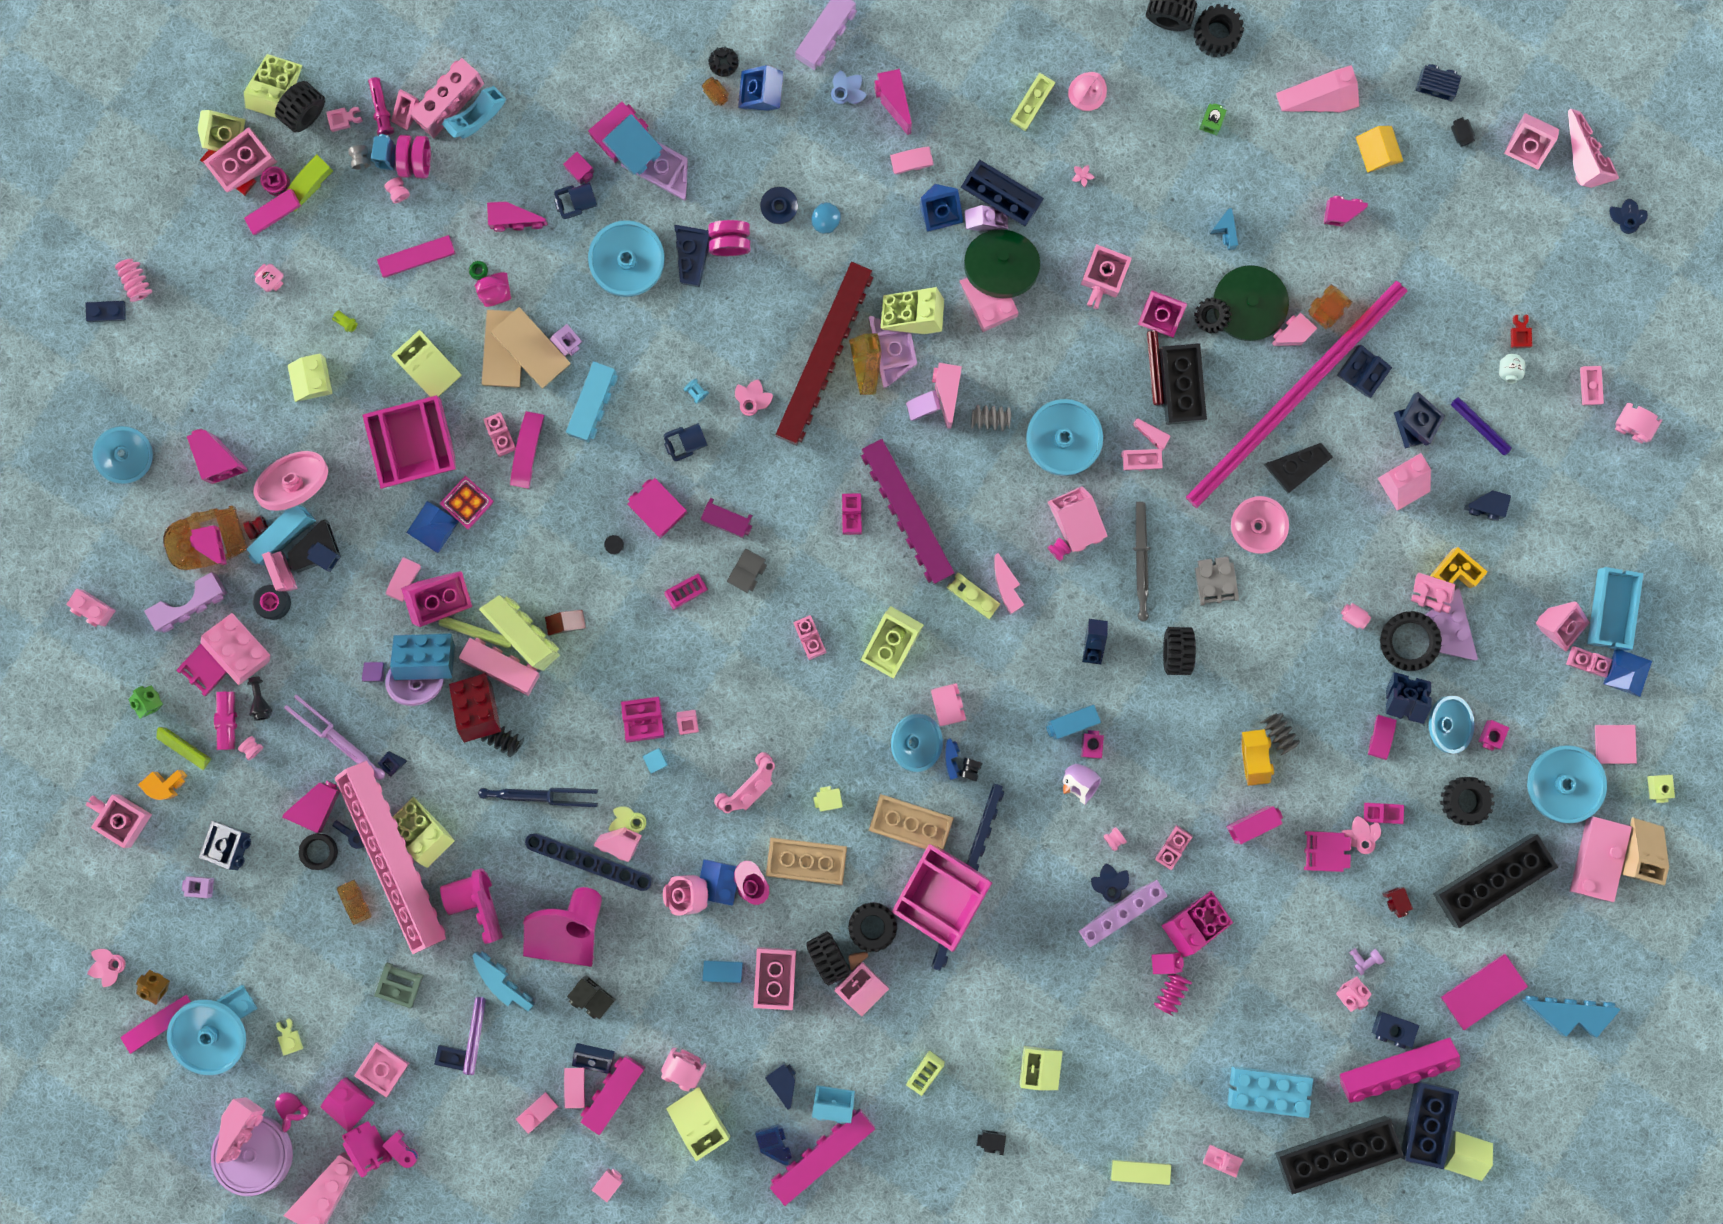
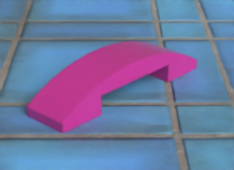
[510,411,545,489]
[120,995,191,1054]

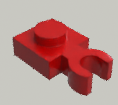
[1511,315,1532,348]

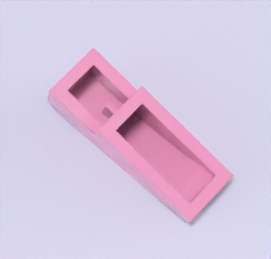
[994,553,1024,615]

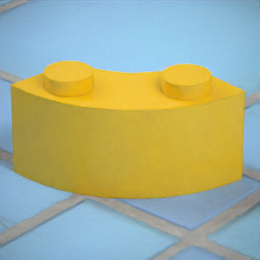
[1242,729,1274,786]

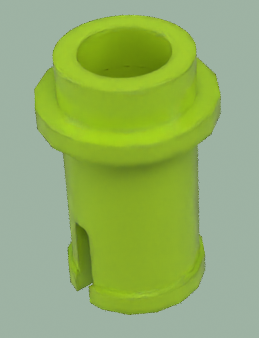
[332,310,358,333]

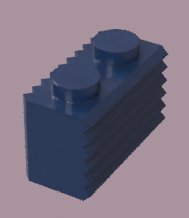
[1416,64,1462,102]

